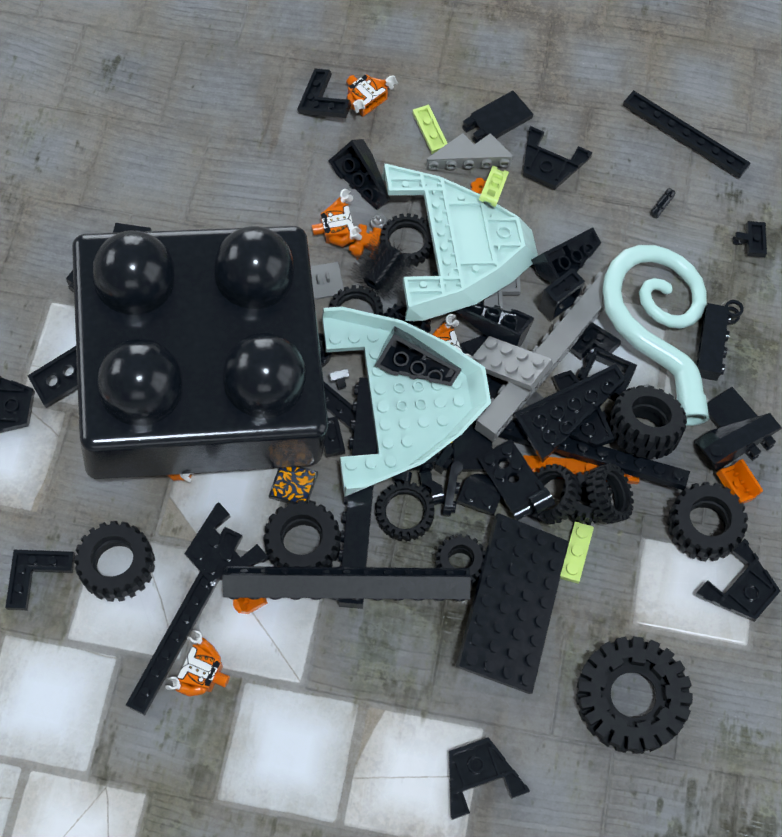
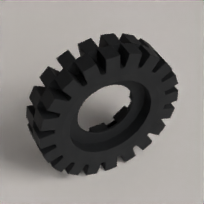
[576,636,693,754]

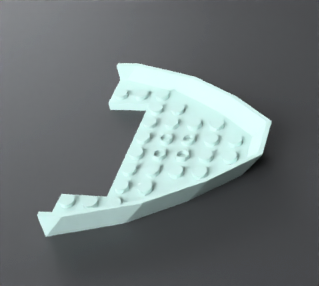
[382,163,538,321]
[322,307,491,497]

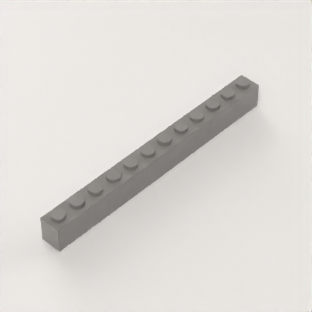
[475,267,625,442]

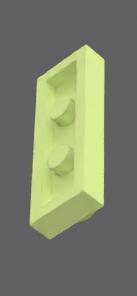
[413,105,448,154]
[560,522,594,584]

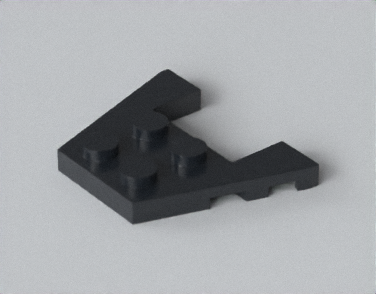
[523,126,593,190]
[0,376,35,433]
[184,502,269,584]
[695,538,781,622]
[449,737,530,820]

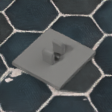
[311,262,344,300]

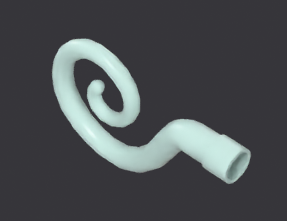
[602,245,709,426]

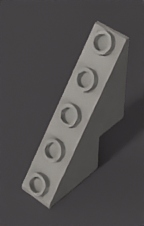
[426,133,513,170]

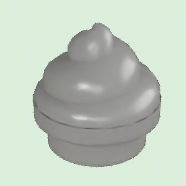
[370,214,388,231]

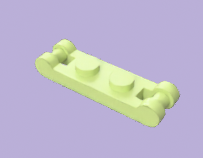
[479,166,509,207]

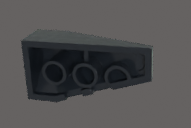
[328,139,390,210]
[531,227,601,283]
[456,302,534,347]
[375,326,461,386]
[694,413,782,472]

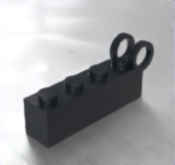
[696,300,744,381]

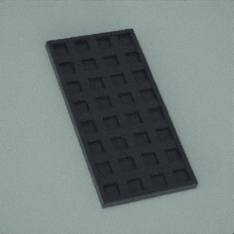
[456,513,569,694]

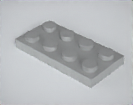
[472,336,553,391]

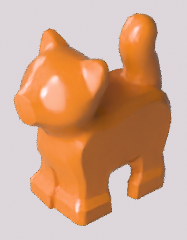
[349,224,382,262]

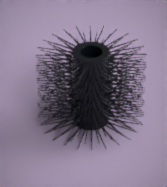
[350,235,417,301]

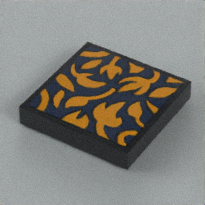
[269,466,318,504]

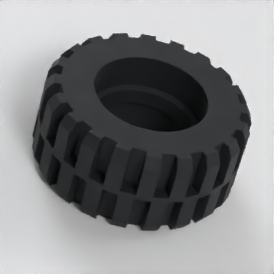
[608,385,687,459]
[667,482,748,562]
[264,500,341,567]
[74,521,155,602]

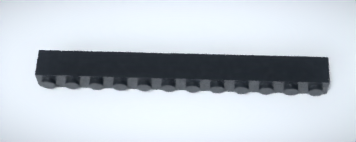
[335,377,377,609]
[222,566,471,601]

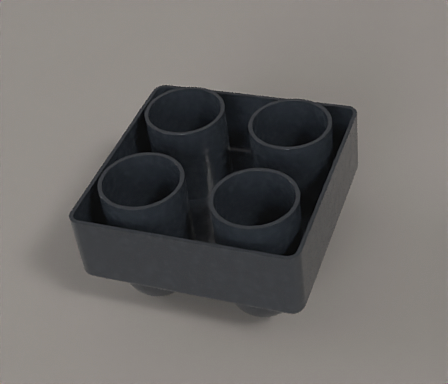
[72,226,329,479]

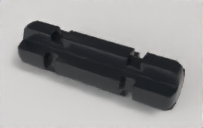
[650,188,676,218]

